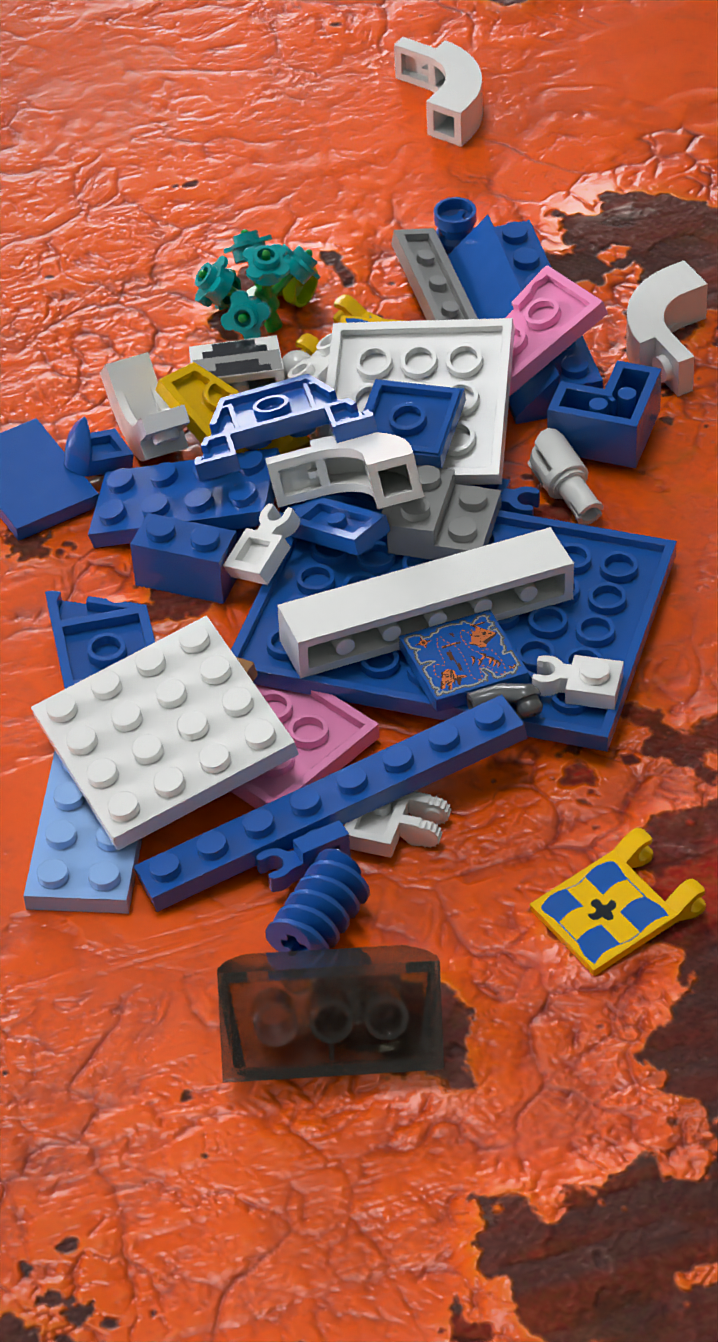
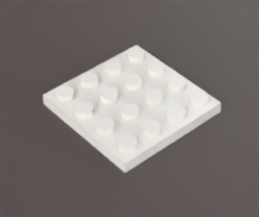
[320,318,515,485]
[31,615,299,851]

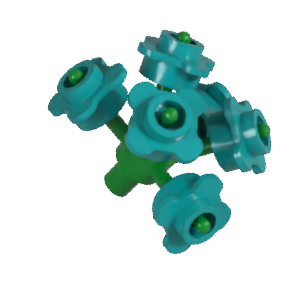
[195,229,321,339]

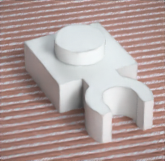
[223,503,300,585]
[532,655,624,710]

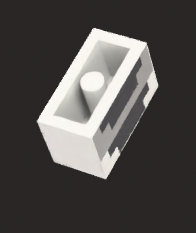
[189,335,285,393]

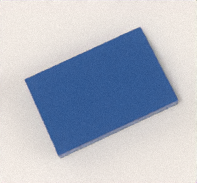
[0,418,99,541]

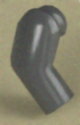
[466,683,543,719]

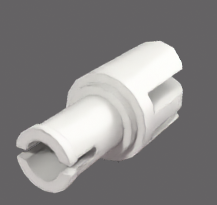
[527,428,604,525]

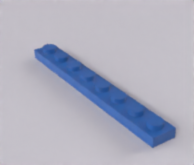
[134,695,527,912]

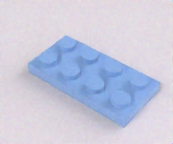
[23,751,143,914]

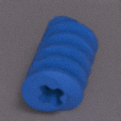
[265,849,370,964]

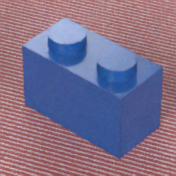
[130,513,237,604]

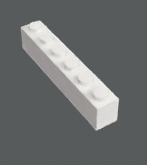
[277,527,574,678]

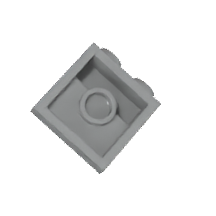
[382,465,501,560]

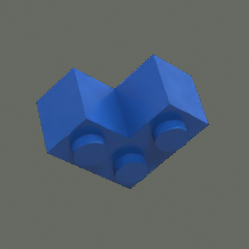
[547,360,662,468]

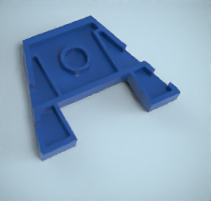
[194,374,378,481]

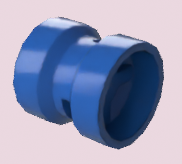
[434,197,477,256]

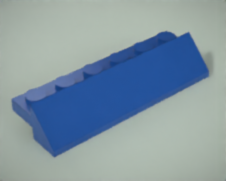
[448,215,603,424]

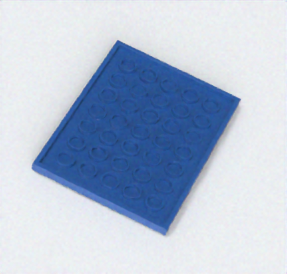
[231,492,677,752]

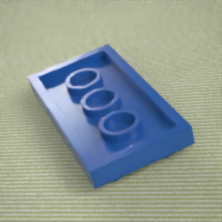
[88,448,280,548]

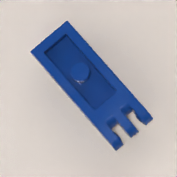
[279,497,391,556]

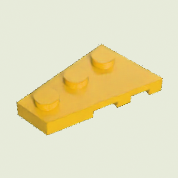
[155,362,311,454]

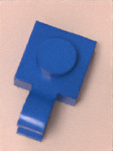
[256,820,351,892]

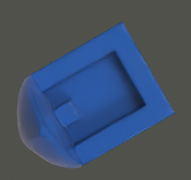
[64,417,134,477]

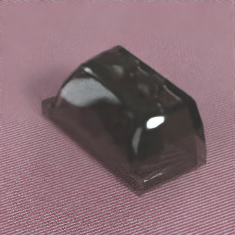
[217,945,444,1083]

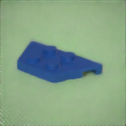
[45,590,155,689]

